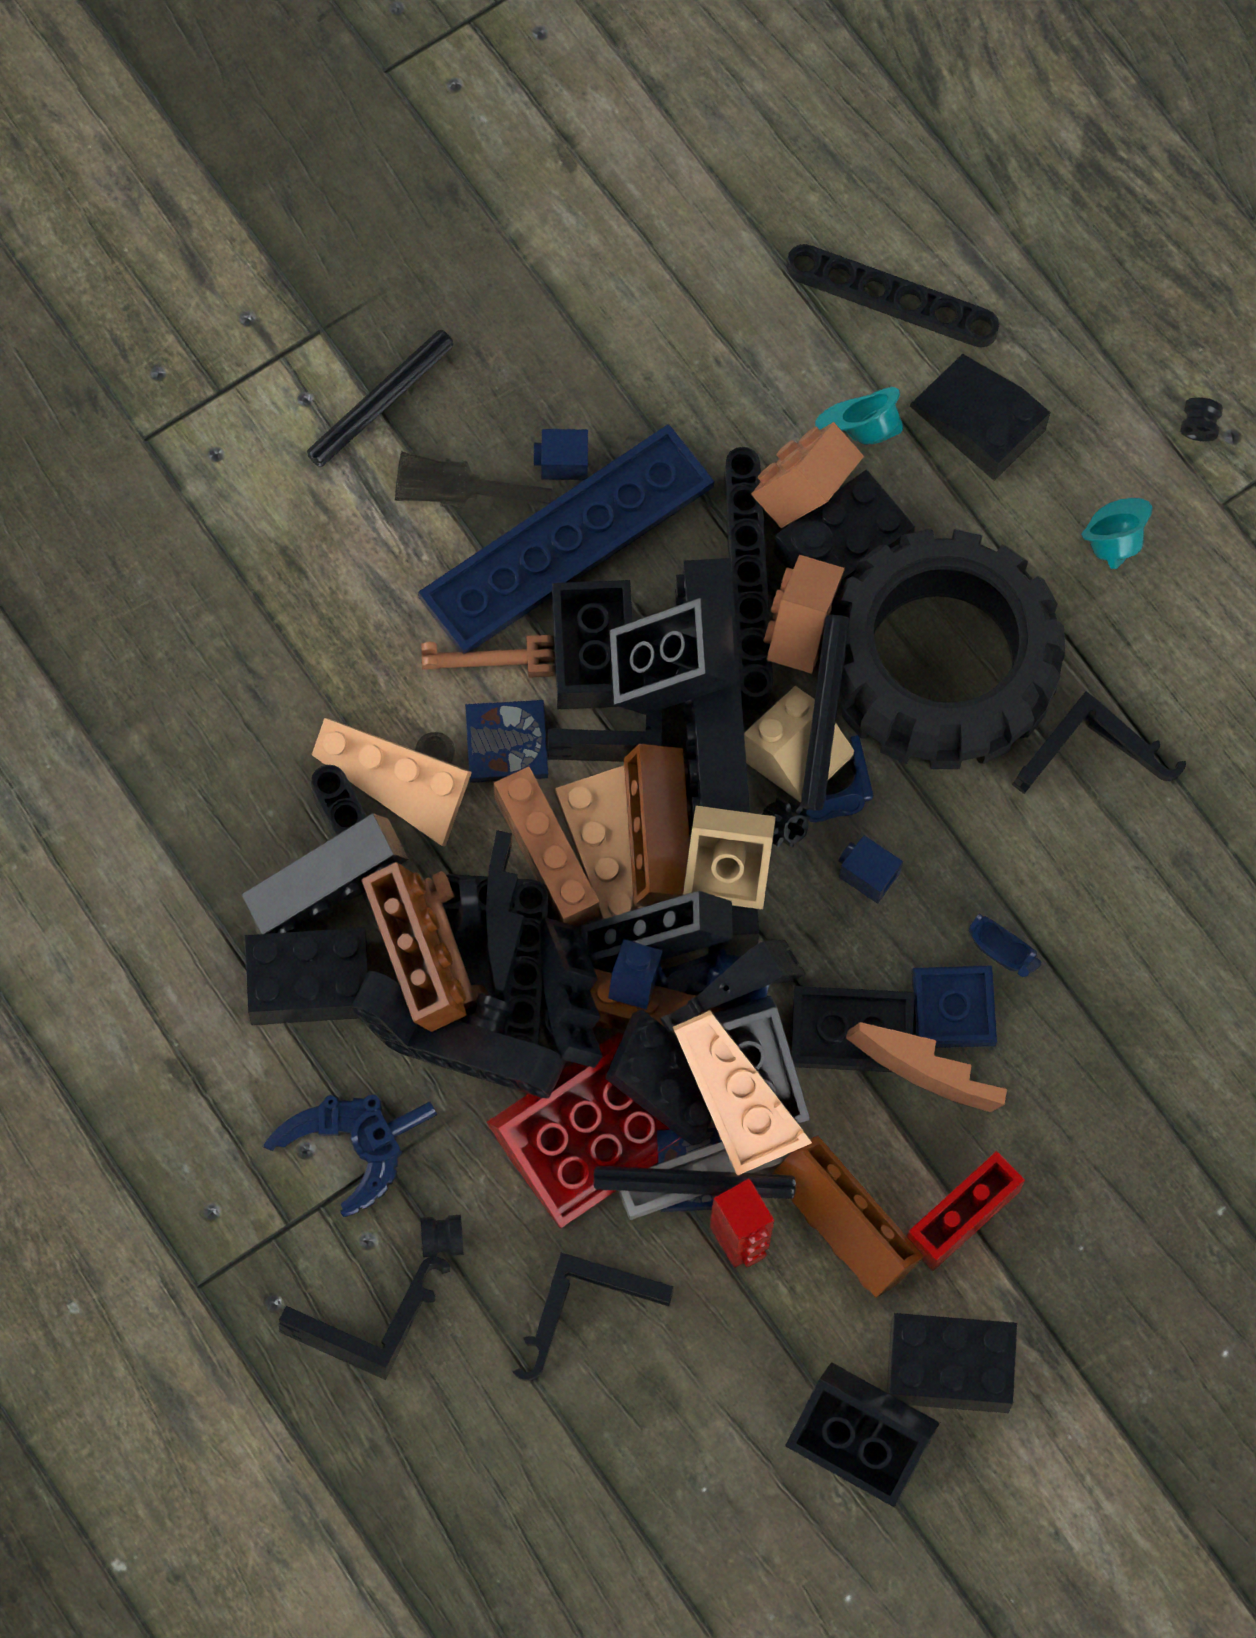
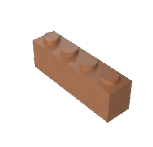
[494,767,599,926]

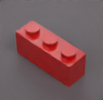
[907,1151,1025,1271]
[710,1178,775,1268]

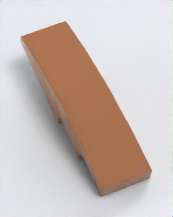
[846,1022,1007,1112]

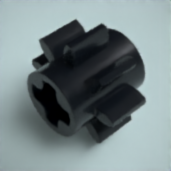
[762,797,811,848]

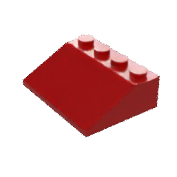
[486,1033,681,1228]

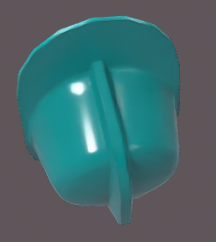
[815,387,903,445]
[1081,498,1153,569]

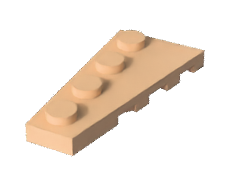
[312,718,472,846]
[555,765,643,920]
[673,1011,812,1176]

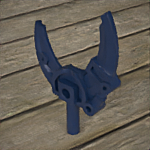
[263,1095,437,1217]

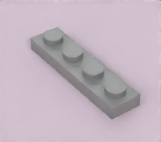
[619,1142,782,1220]

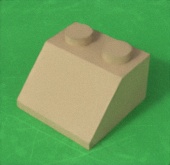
[744,686,854,802]
[683,806,776,909]

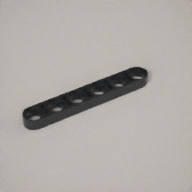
[786,244,999,348]

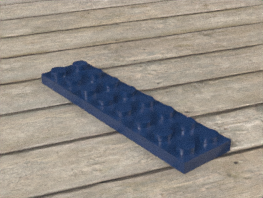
[418,424,715,654]

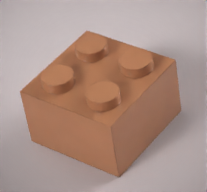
[751,422,864,528]
[764,555,844,674]

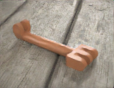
[421,635,555,678]
[423,871,489,1009]

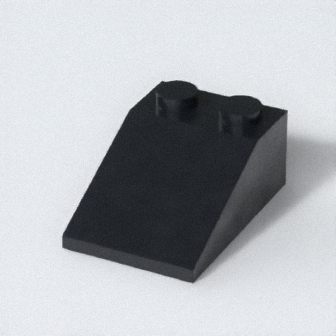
[910,354,1050,481]

